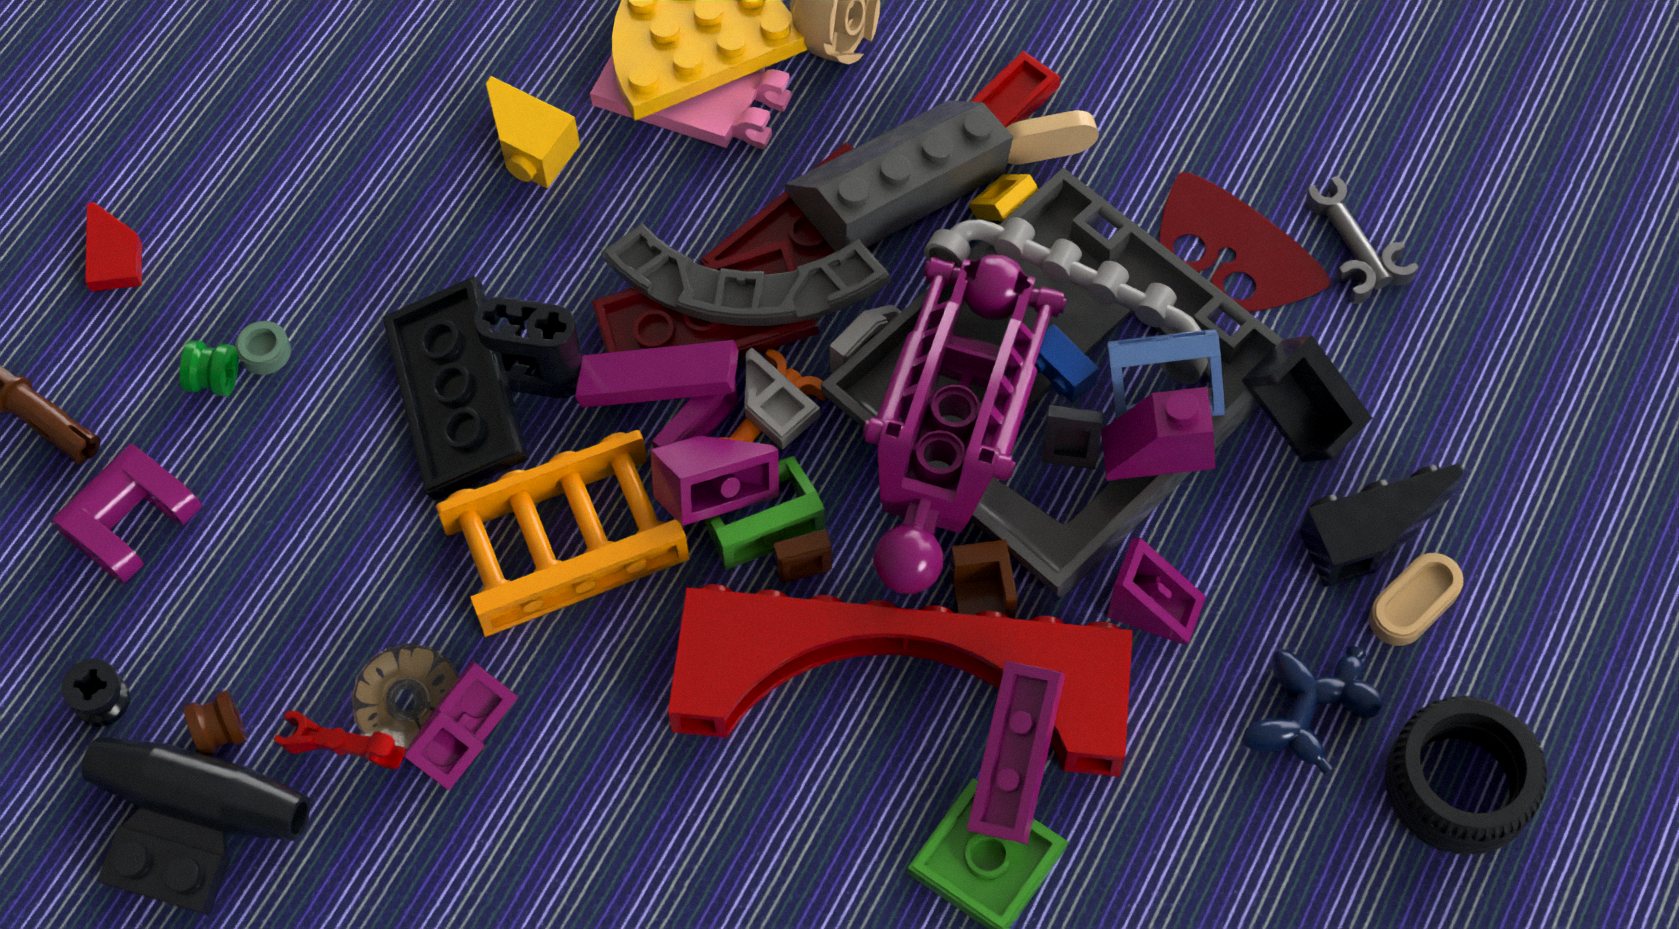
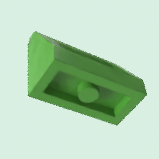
[704,456,825,570]

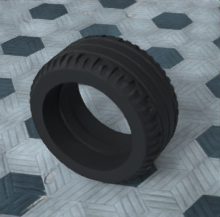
[1385,696,1547,855]

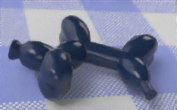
[1241,646,1383,775]

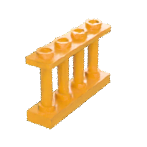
[436,430,690,637]

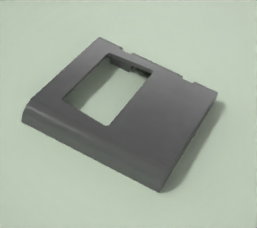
[821,168,1284,596]

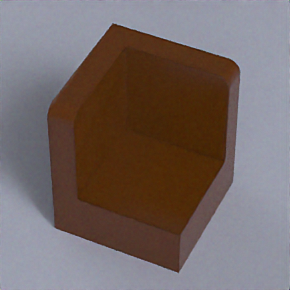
[950,539,1017,619]

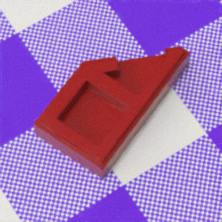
[86,202,142,292]

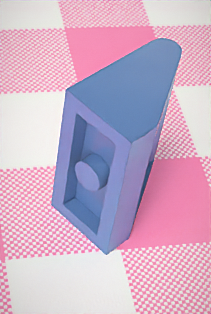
[1108,329,1225,419]

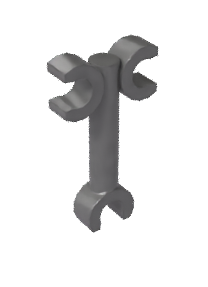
[1306,176,1418,304]

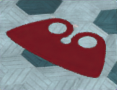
[1160,172,1331,312]

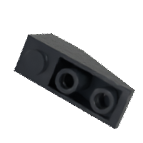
[1299,463,1464,588]

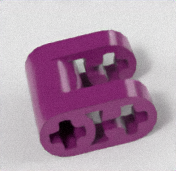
[50,444,202,584]

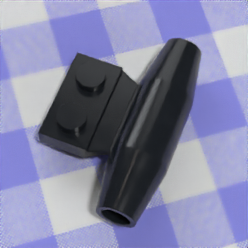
[82,737,310,916]

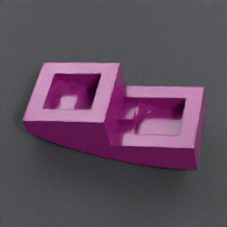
[404,660,518,790]

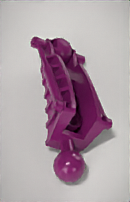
[862,254,1067,594]

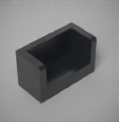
[1241,335,1372,462]

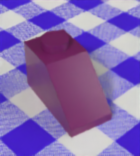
[1101,387,1215,481]
[651,436,779,526]

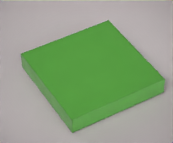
[907,778,1068,929]

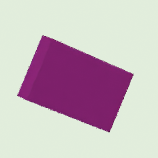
[1107,538,1206,644]

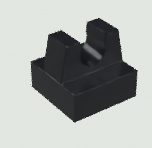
[1042,405,1103,469]

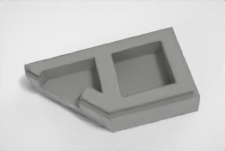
[829,305,902,373]
[745,347,820,450]

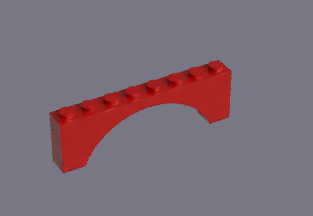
[668,584,1133,777]

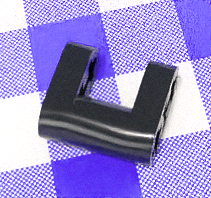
[474,297,582,398]

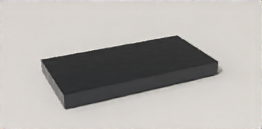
[382,276,529,500]

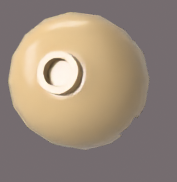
[790,0,880,65]

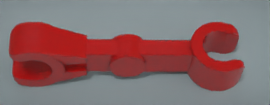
[274,711,406,770]

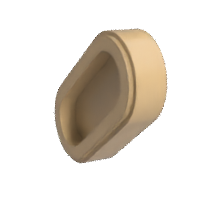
[1006,110,1099,165]
[1369,553,1463,646]

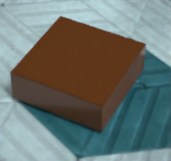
[773,529,832,583]

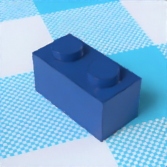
[1035,324,1099,403]

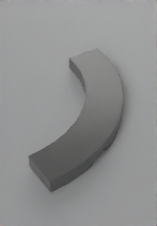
[601,223,891,326]

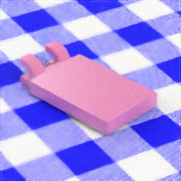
[590,54,791,150]

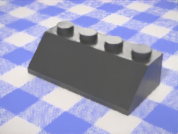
[785,100,1013,252]

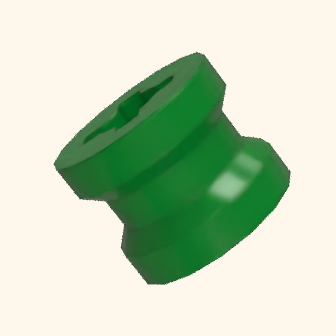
[180,340,238,397]

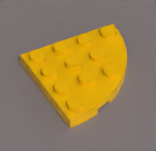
[612,0,808,121]

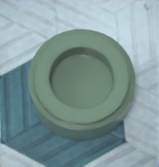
[235,321,291,375]

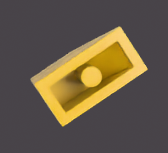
[486,76,580,189]

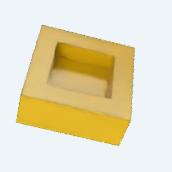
[968,174,1039,223]

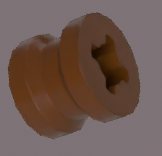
[183,690,248,756]

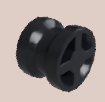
[62,658,130,727]

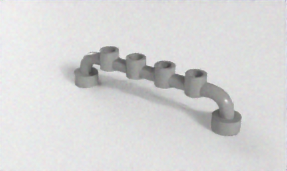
[924,217,1208,384]

